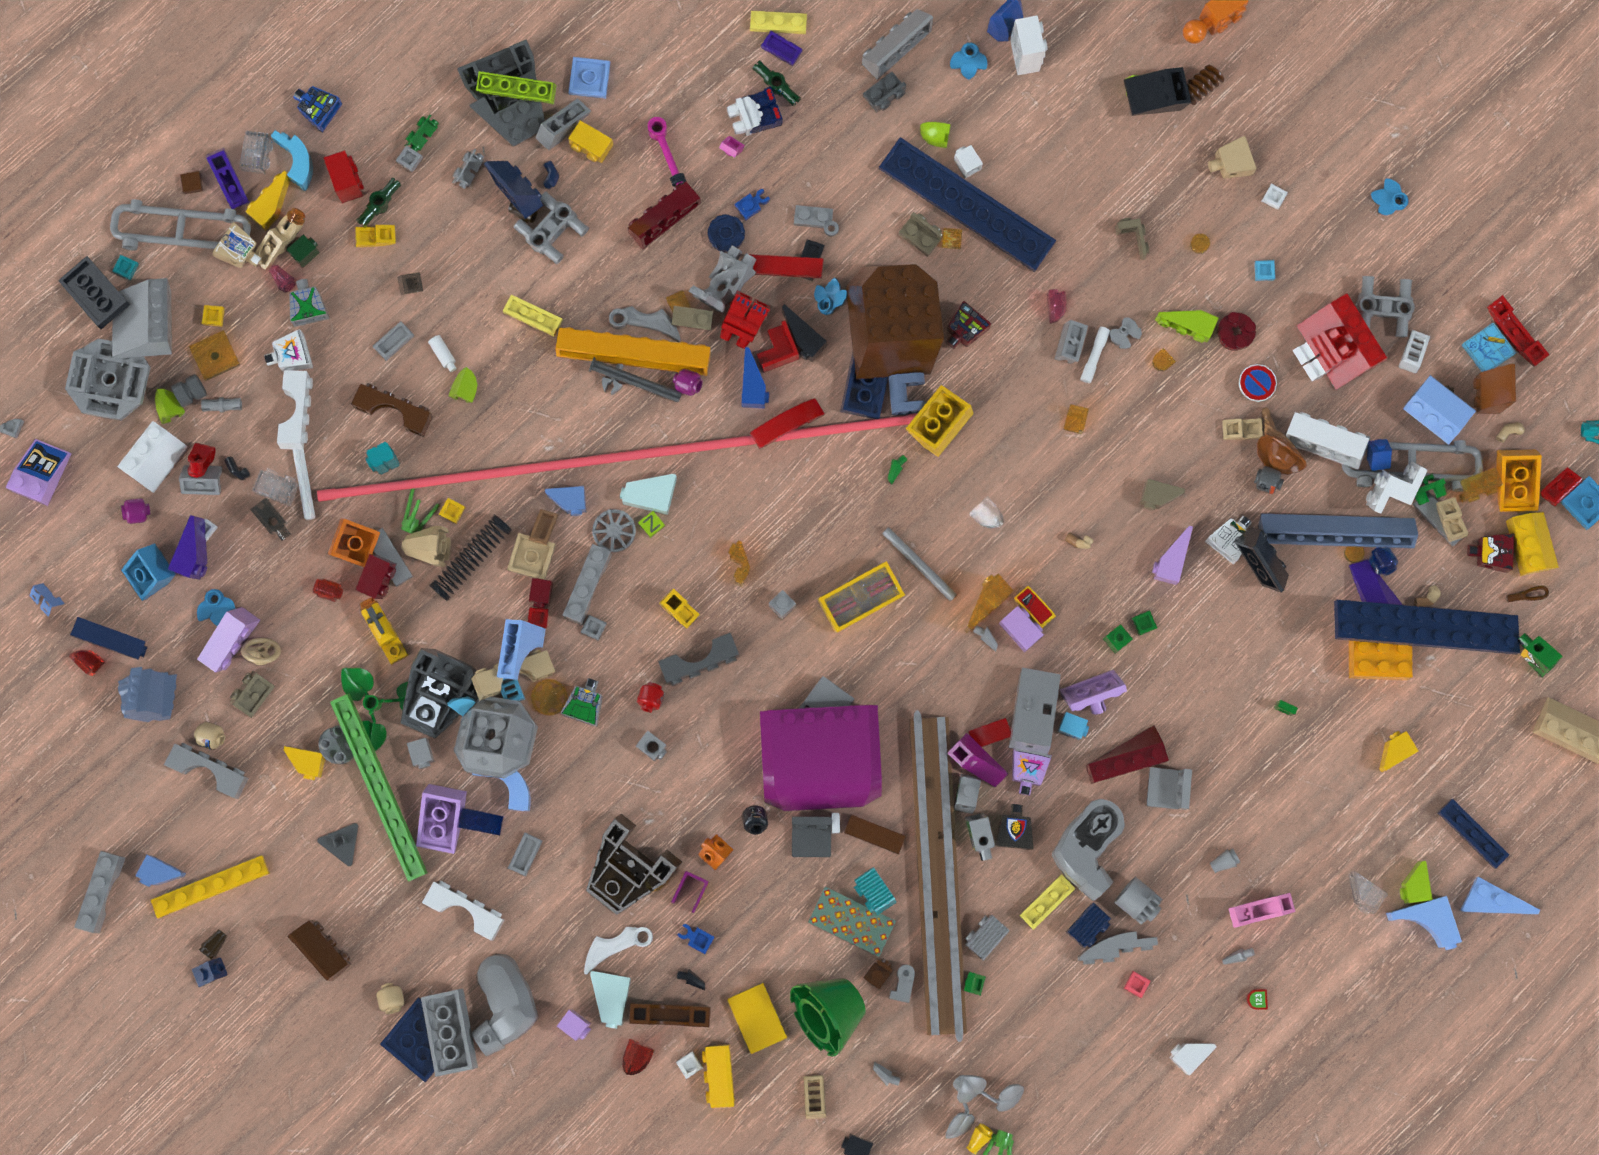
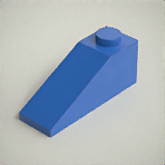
[742,347,769,409]

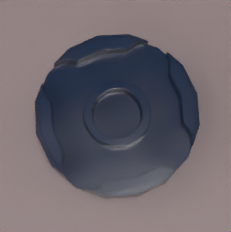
[707,214,745,252]

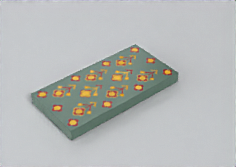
[808,887,896,957]

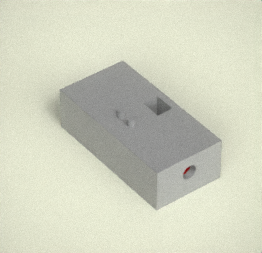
[1009,668,1061,755]
[799,676,854,709]

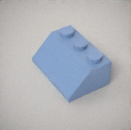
[1403,375,1476,445]

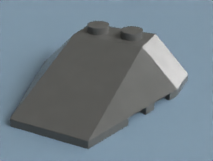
[457,39,535,114]
[400,648,479,738]

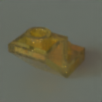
[728,540,750,587]

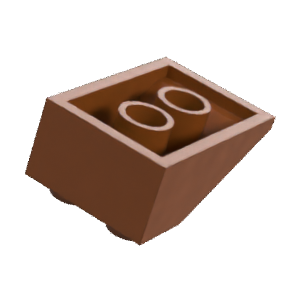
[1473,364,1516,414]

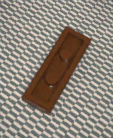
[844,815,906,854]

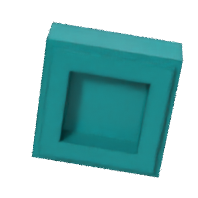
[112,255,139,281]

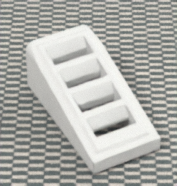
[1399,330,1430,373]

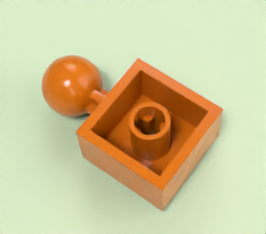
[1183,0,1249,44]

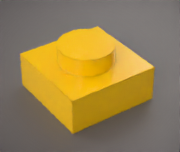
[202,305,225,327]
[439,498,466,524]

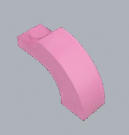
[1229,893,1295,928]

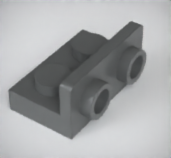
[863,72,906,113]

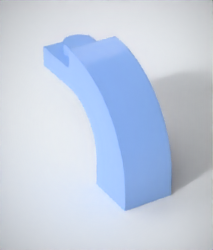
[472,771,531,811]

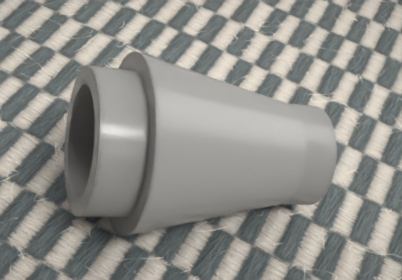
[1210,849,1240,873]

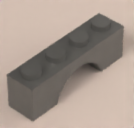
[658,633,739,686]

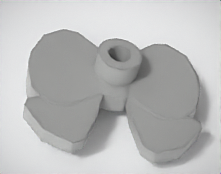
[1109,317,1142,349]

